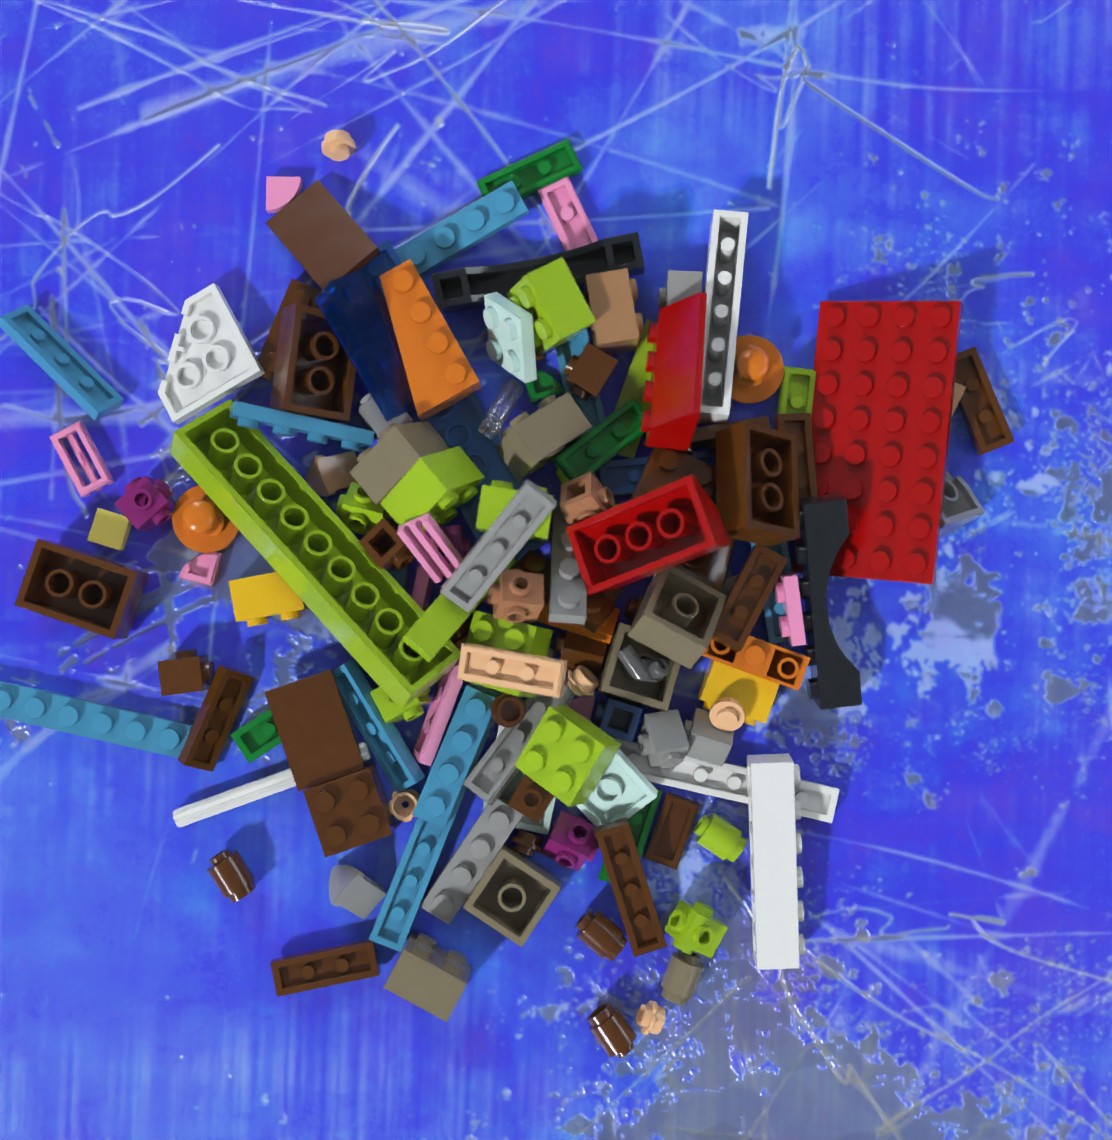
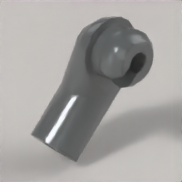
[616,644,669,683]

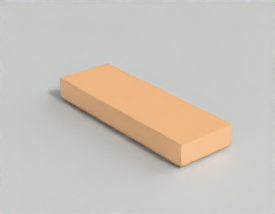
[457,643,568,698]

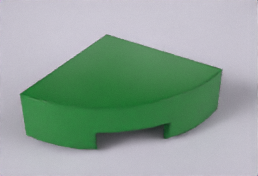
[525,369,564,404]

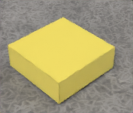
[87,508,132,551]

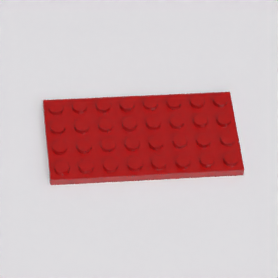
[793,301,963,585]

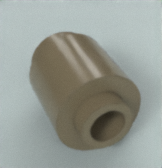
[660,951,705,1006]

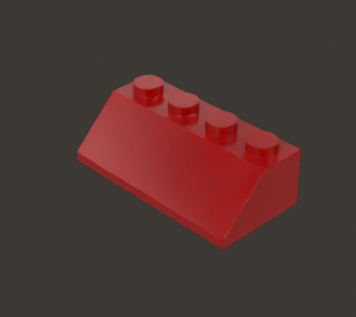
[641,292,707,451]
[566,475,731,595]

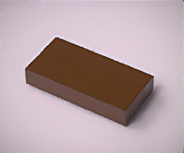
[644,791,700,870]

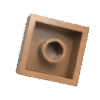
[584,268,644,355]

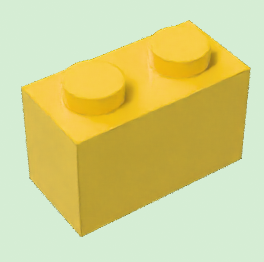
[228,572,309,627]
[696,659,780,726]

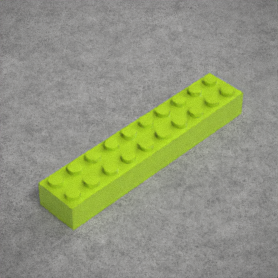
[170,399,461,710]

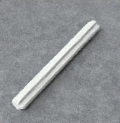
[173,742,371,827]

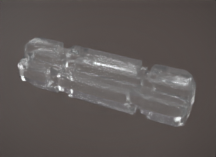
[479,379,523,439]

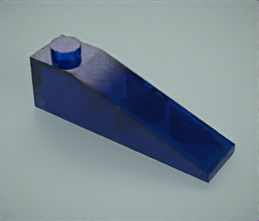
[315,270,415,422]

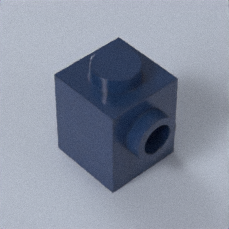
[593,695,643,742]

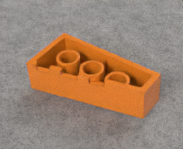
[380,259,482,422]

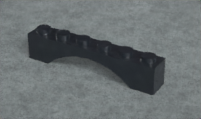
[431,232,644,315]
[795,494,862,710]

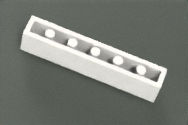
[698,209,749,425]
[747,753,805,970]

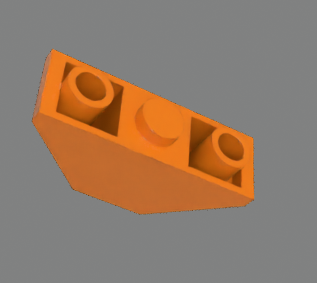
[702,636,810,691]

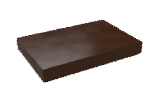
[266,180,381,296]
[264,669,366,791]

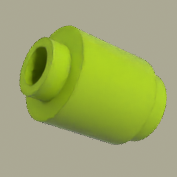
[693,813,747,862]

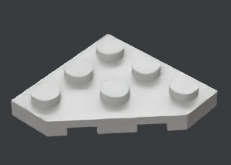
[158,283,265,425]

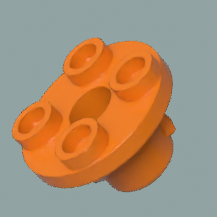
[731,335,784,404]
[172,485,241,553]

